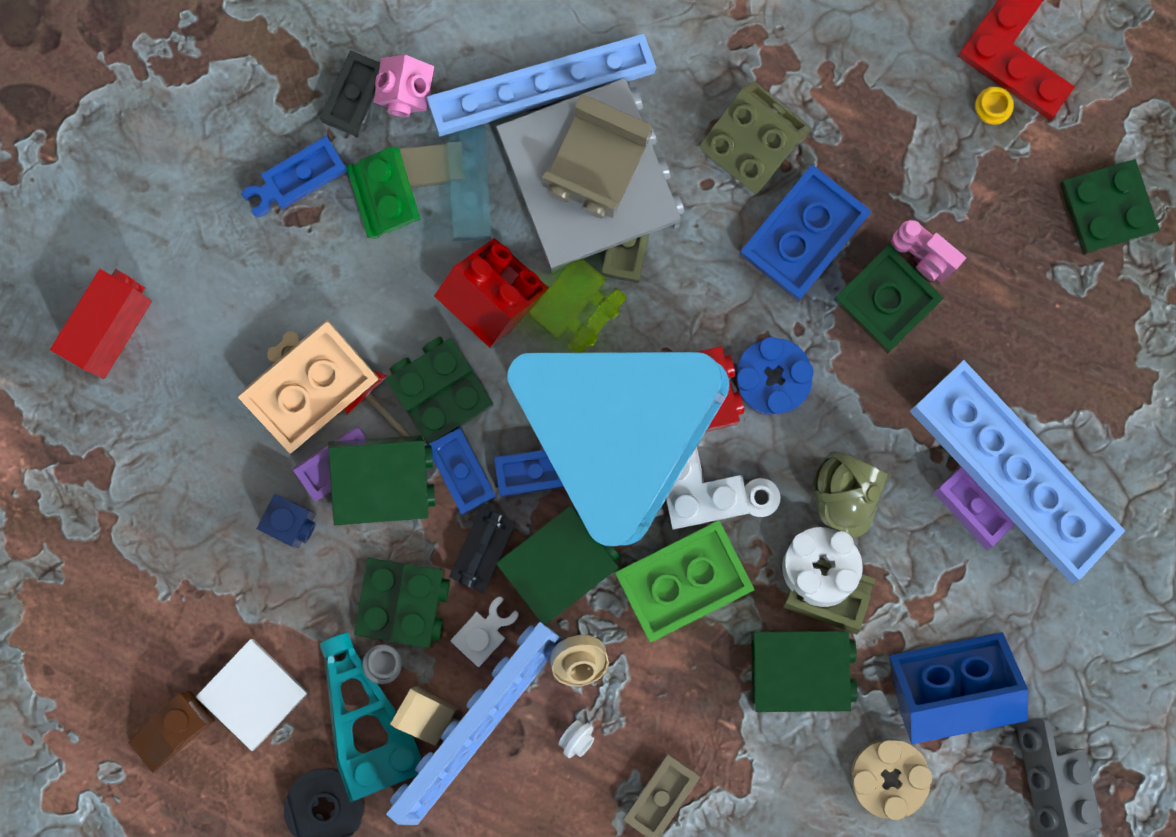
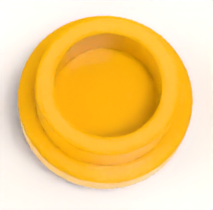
[975,87,1014,125]

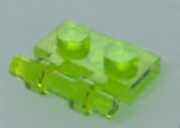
[528,259,627,353]

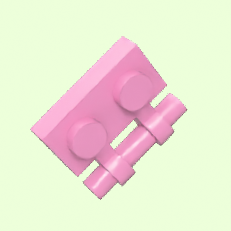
[891,220,966,283]

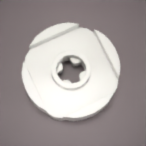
[782,527,863,607]

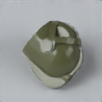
[812,451,889,537]

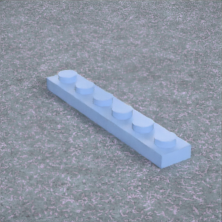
[427,34,656,137]

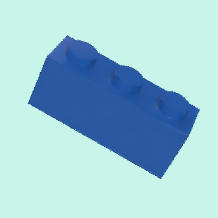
[889,632,1028,744]

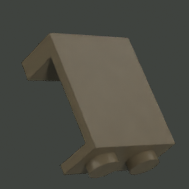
[542,93,653,218]

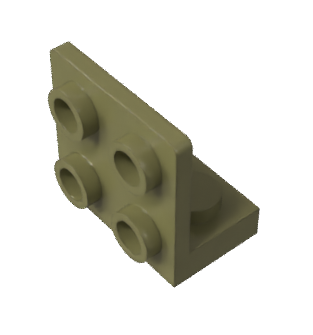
[700,81,812,194]

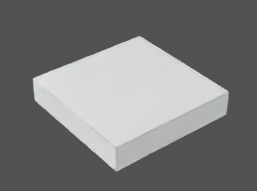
[196,639,309,751]

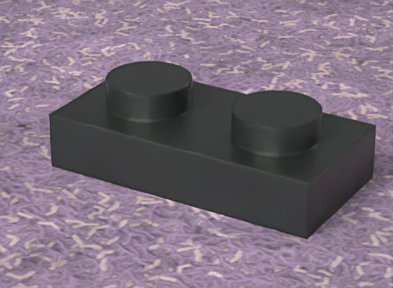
[319,50,380,137]

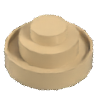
[550,635,609,686]

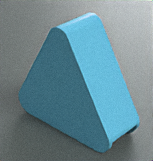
[507,352,729,546]

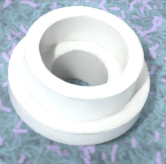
[745,478,780,517]
[559,720,594,758]

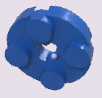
[736,337,814,415]

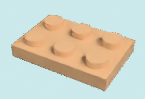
[238,319,378,454]

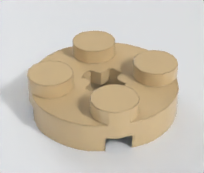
[851,739,932,820]

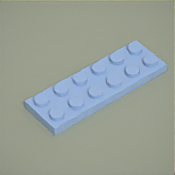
[910,360,1125,584]
[386,622,564,825]

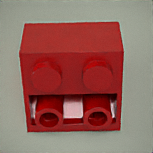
[434,238,550,348]

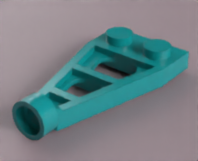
[319,633,422,802]

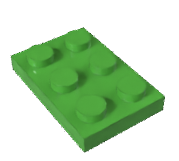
[615,520,755,643]

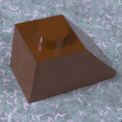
[128,691,215,772]

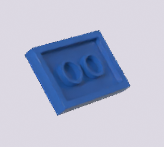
[739,164,872,302]

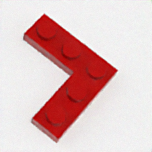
[957,0,1075,121]

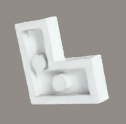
[666,447,750,530]

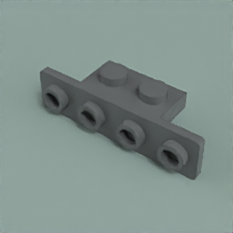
[1016,717,1102,837]

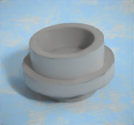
[362,645,402,684]

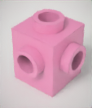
[374,54,434,117]

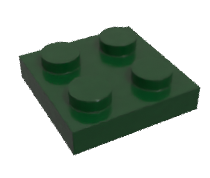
[1060,159,1160,255]
[833,244,944,354]

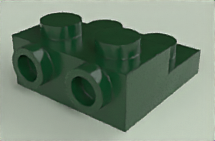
[386,337,494,444]
[354,558,451,648]

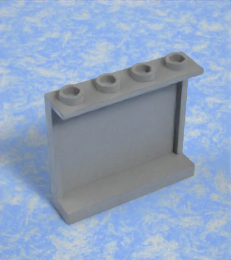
[496,78,685,275]

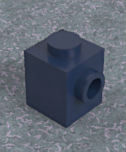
[256,494,317,548]

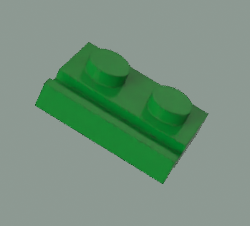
[346,146,421,239]

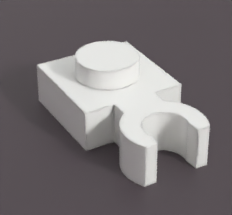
[450,597,519,667]

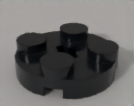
[284,767,365,837]

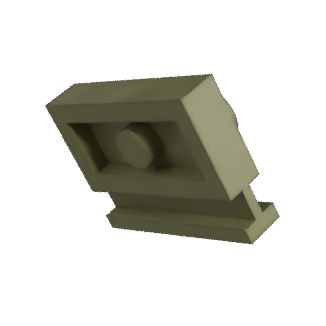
[783,559,876,635]

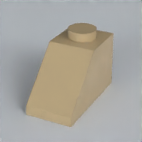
[390,685,459,746]

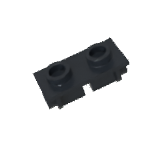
[449,507,516,593]

